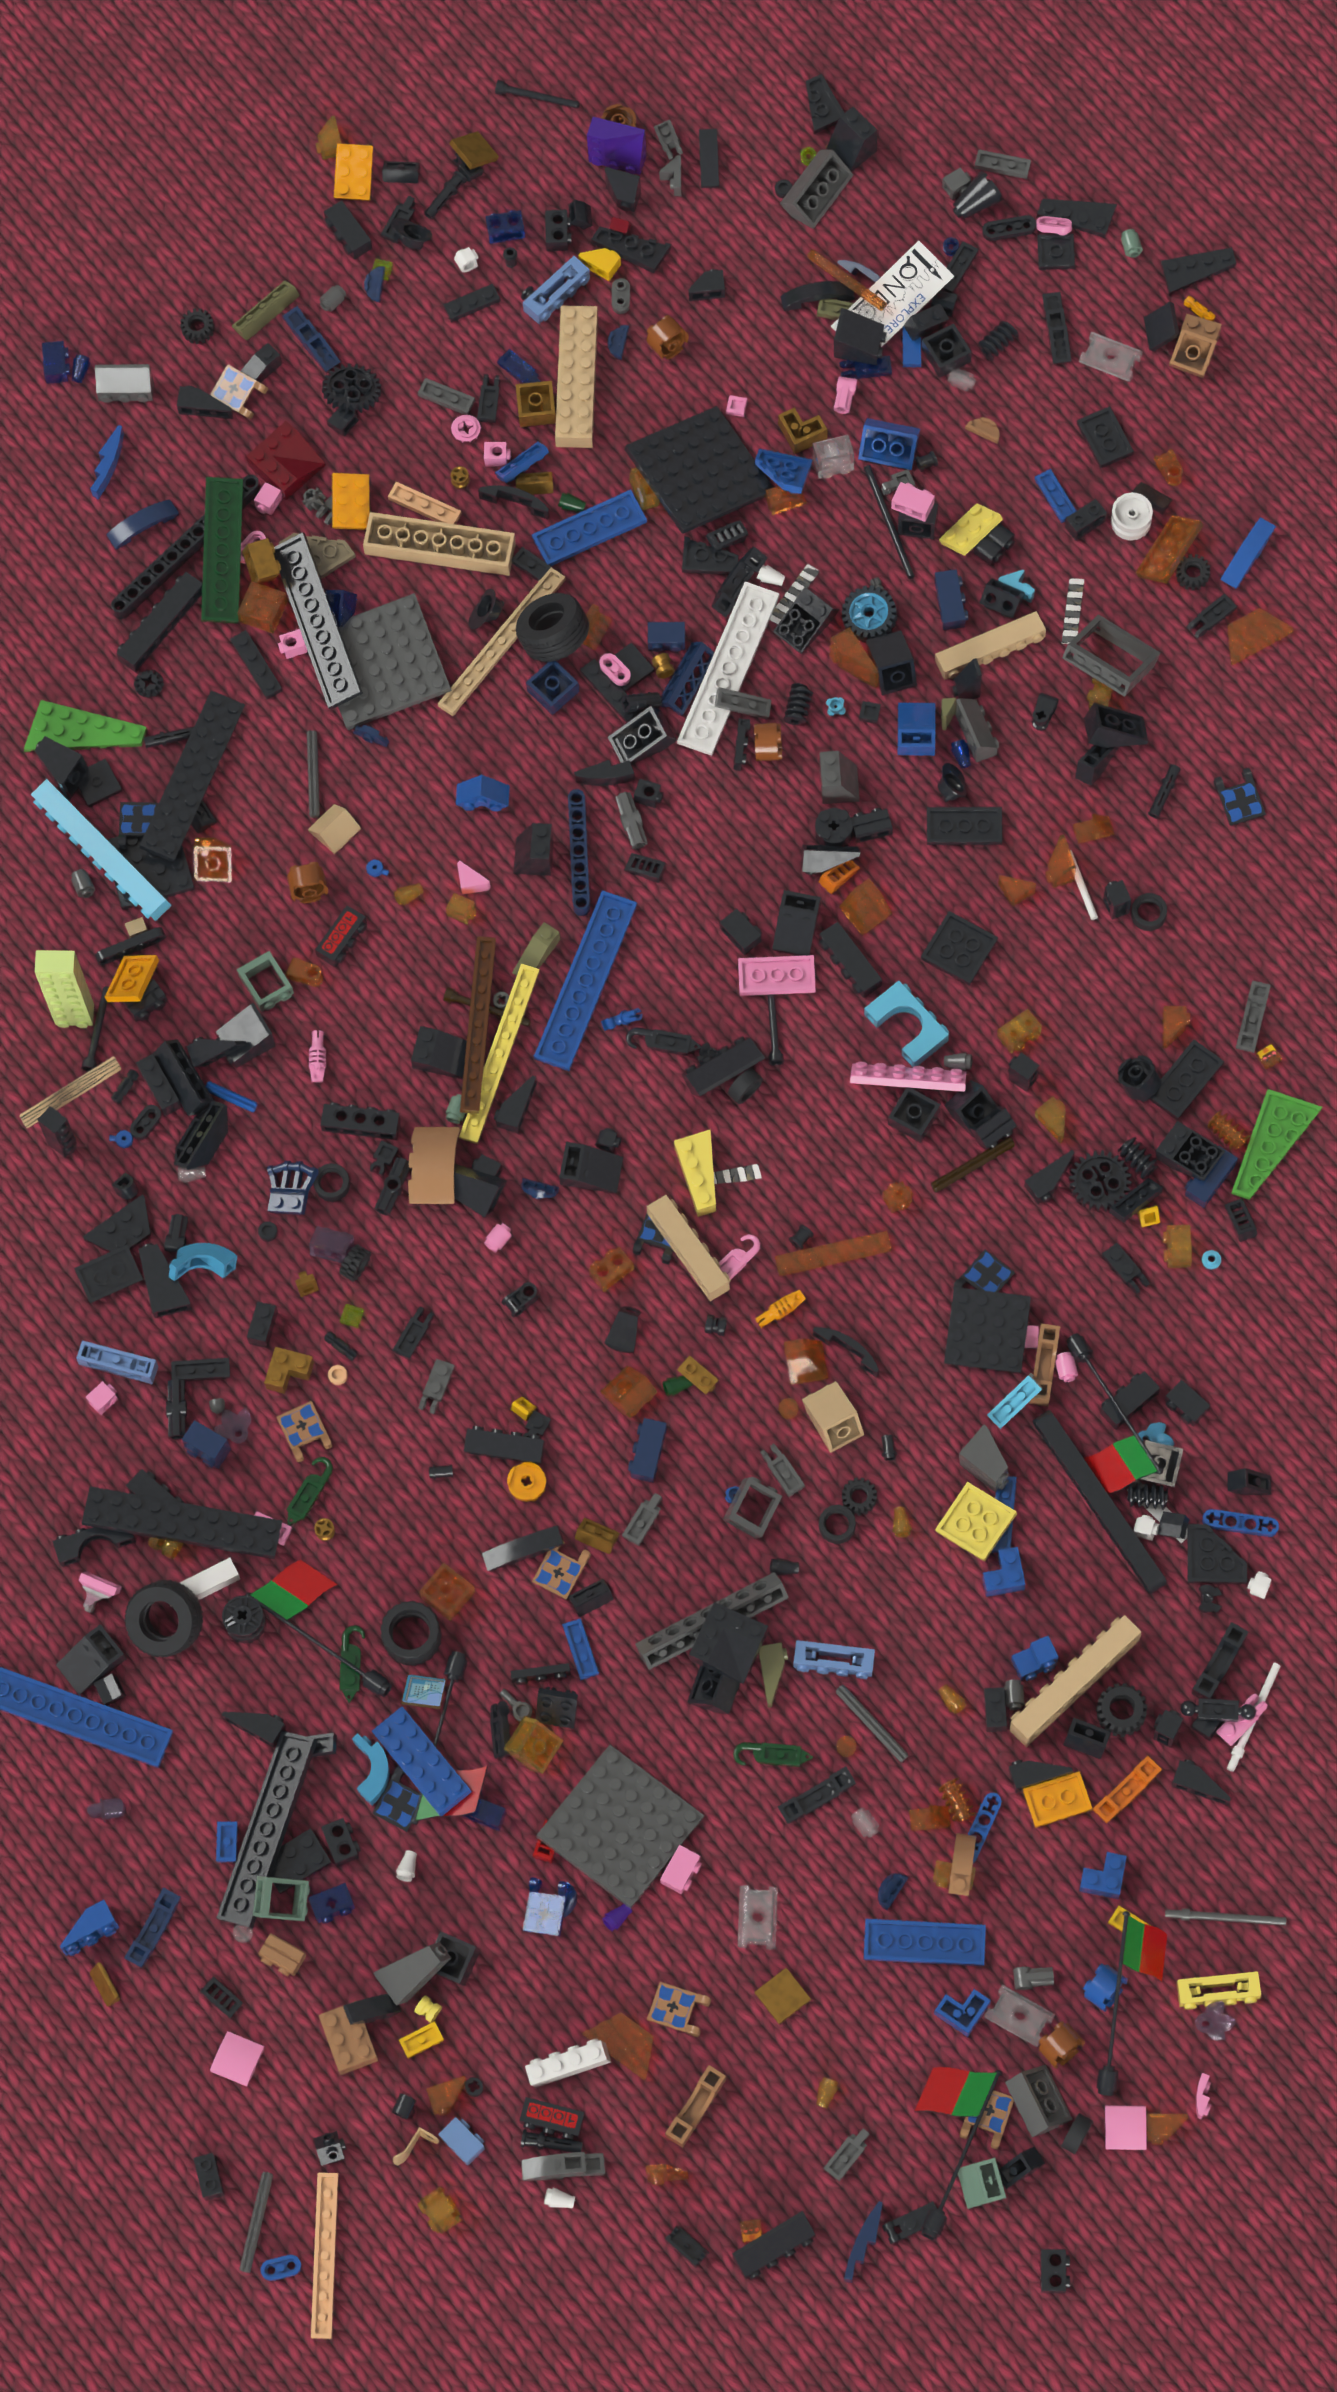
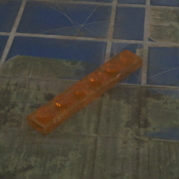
[775,1231,892,1276]

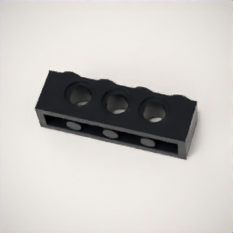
[320,1102,401,1140]

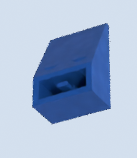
[897,703,935,756]
[60,1900,120,1956]

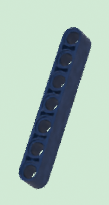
[568,789,590,916]

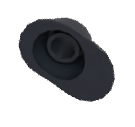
[391,218,432,250]
[469,589,505,629]
[937,763,966,802]

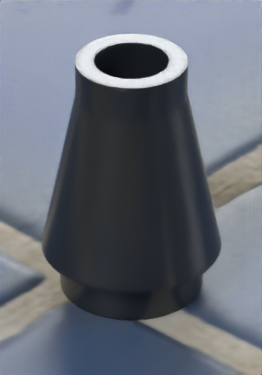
[770,1557,799,1576]

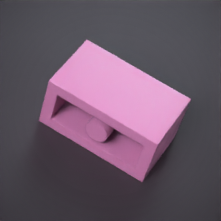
[891,482,935,522]
[660,1845,702,1895]

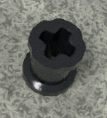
[915,451,938,472]
[789,1224,814,1250]

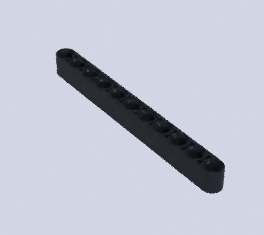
[111,474,260,620]
[1032,1410,1167,1594]

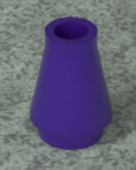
[602,1904,632,1931]

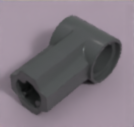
[1013,1967,1054,1990]

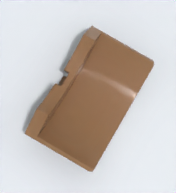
[408,1127,460,1204]

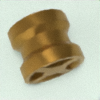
[450,466,470,489]
[314,1518,335,1541]

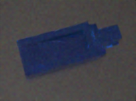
[497,349,541,384]

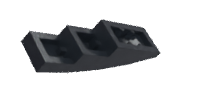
[1042,292,1071,364]
[482,1525,565,1572]

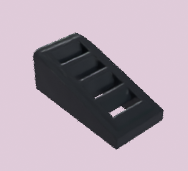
[706,520,748,551]
[624,853,666,883]
[1225,1198,1257,1242]
[199,1976,243,2018]

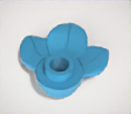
[1138,1422,1175,1446]

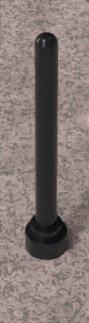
[495,80,580,108]
[81,986,109,1072]
[767,994,784,1065]

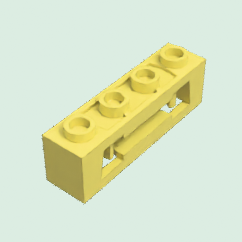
[1177,1972,1261,2010]

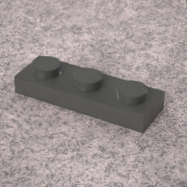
[974,149,1031,179]
[418,378,475,415]
[714,687,772,719]

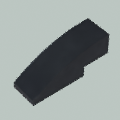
[699,129,719,188]
[574,760,635,786]
[343,1994,402,2025]

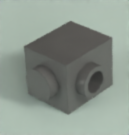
[942,167,971,200]

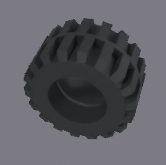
[1096,1683,1147,1737]

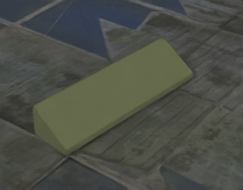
[232,281,299,340]

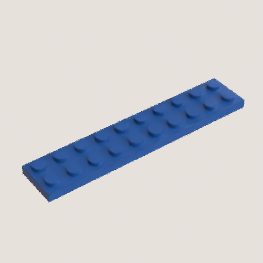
[534,890,637,1071]
[0,1667,173,1768]

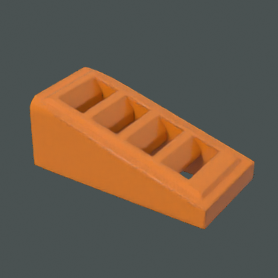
[819,860,860,894]

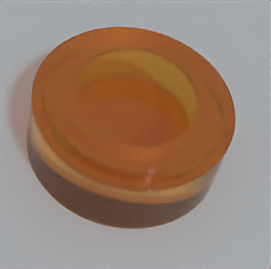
[779,1398,798,1419]
[836,1736,856,1757]

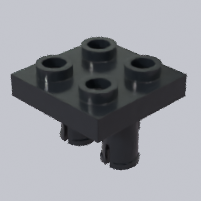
[535,1687,578,1729]

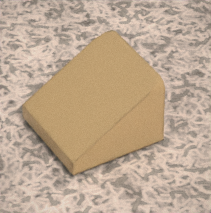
[125,917,148,938]

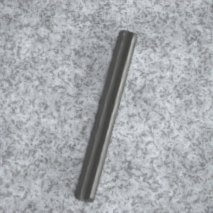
[307,730,320,818]
[836,1685,908,1762]
[239,2172,273,2273]

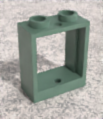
[237,951,294,1012]
[253,1876,310,1921]

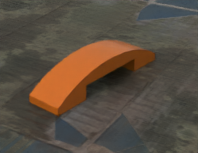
[1092,1756,1162,1824]

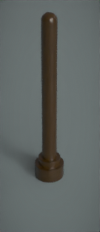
[443,987,531,1026]

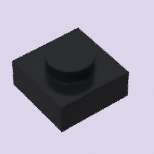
[859,701,881,724]

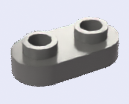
[612,278,630,314]

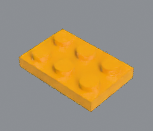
[334,144,374,201]
[332,473,370,530]
[105,955,159,1002]
[1023,1771,1092,1828]

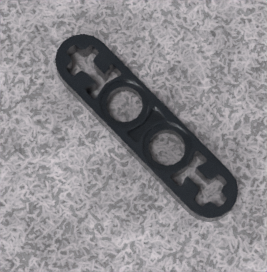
[95,927,166,965]

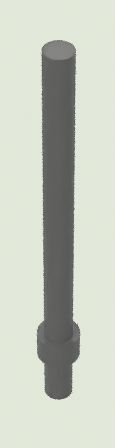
[1165,1908,1286,1925]

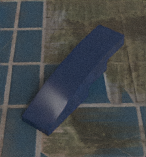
[282,306,341,372]
[844,2201,883,2283]

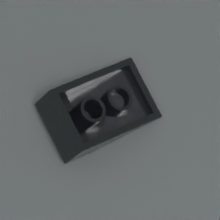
[1084,702,1148,748]
[608,706,677,765]
[411,1026,467,1079]

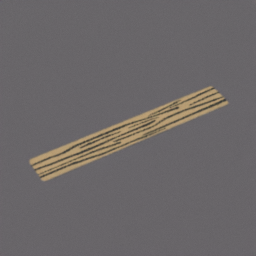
[20,1057,121,1128]

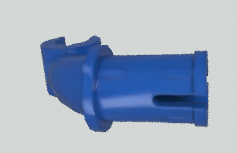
[601,1008,642,1031]

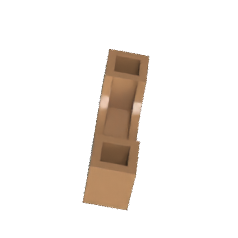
[1029,1323,1060,1407]
[665,2065,726,2148]

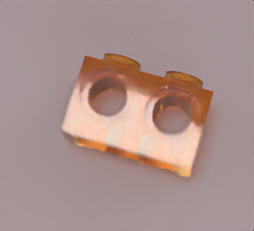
[589,1247,634,1292]

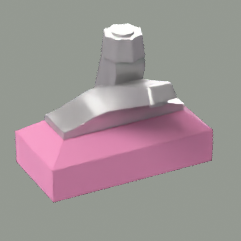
[79,1571,122,1613]

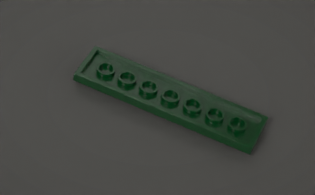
[201,477,243,624]

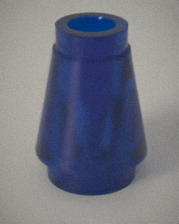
[72,355,91,383]
[950,739,971,769]

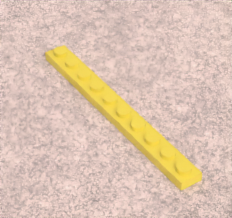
[459,964,539,1144]

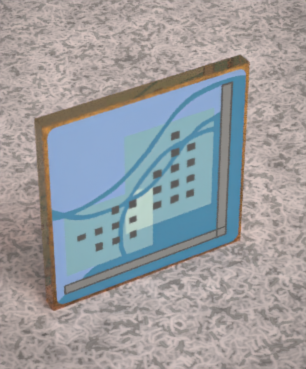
[401,1674,447,1709]

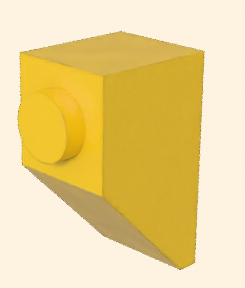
[578,248,621,281]

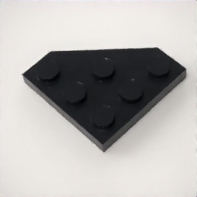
[1187,1524,1247,1584]

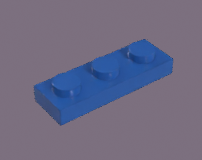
[495,442,549,483]

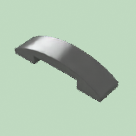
[1235,980,1271,1053]

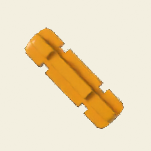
[1184,296,1216,321]

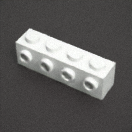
[525,2039,611,2088]

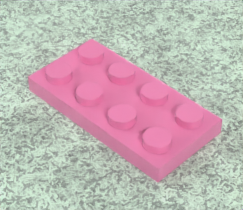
[738,955,816,996]

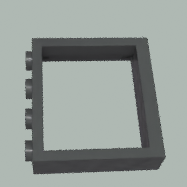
[1062,614,1160,697]

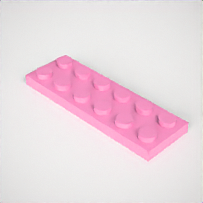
[850,1062,966,1091]

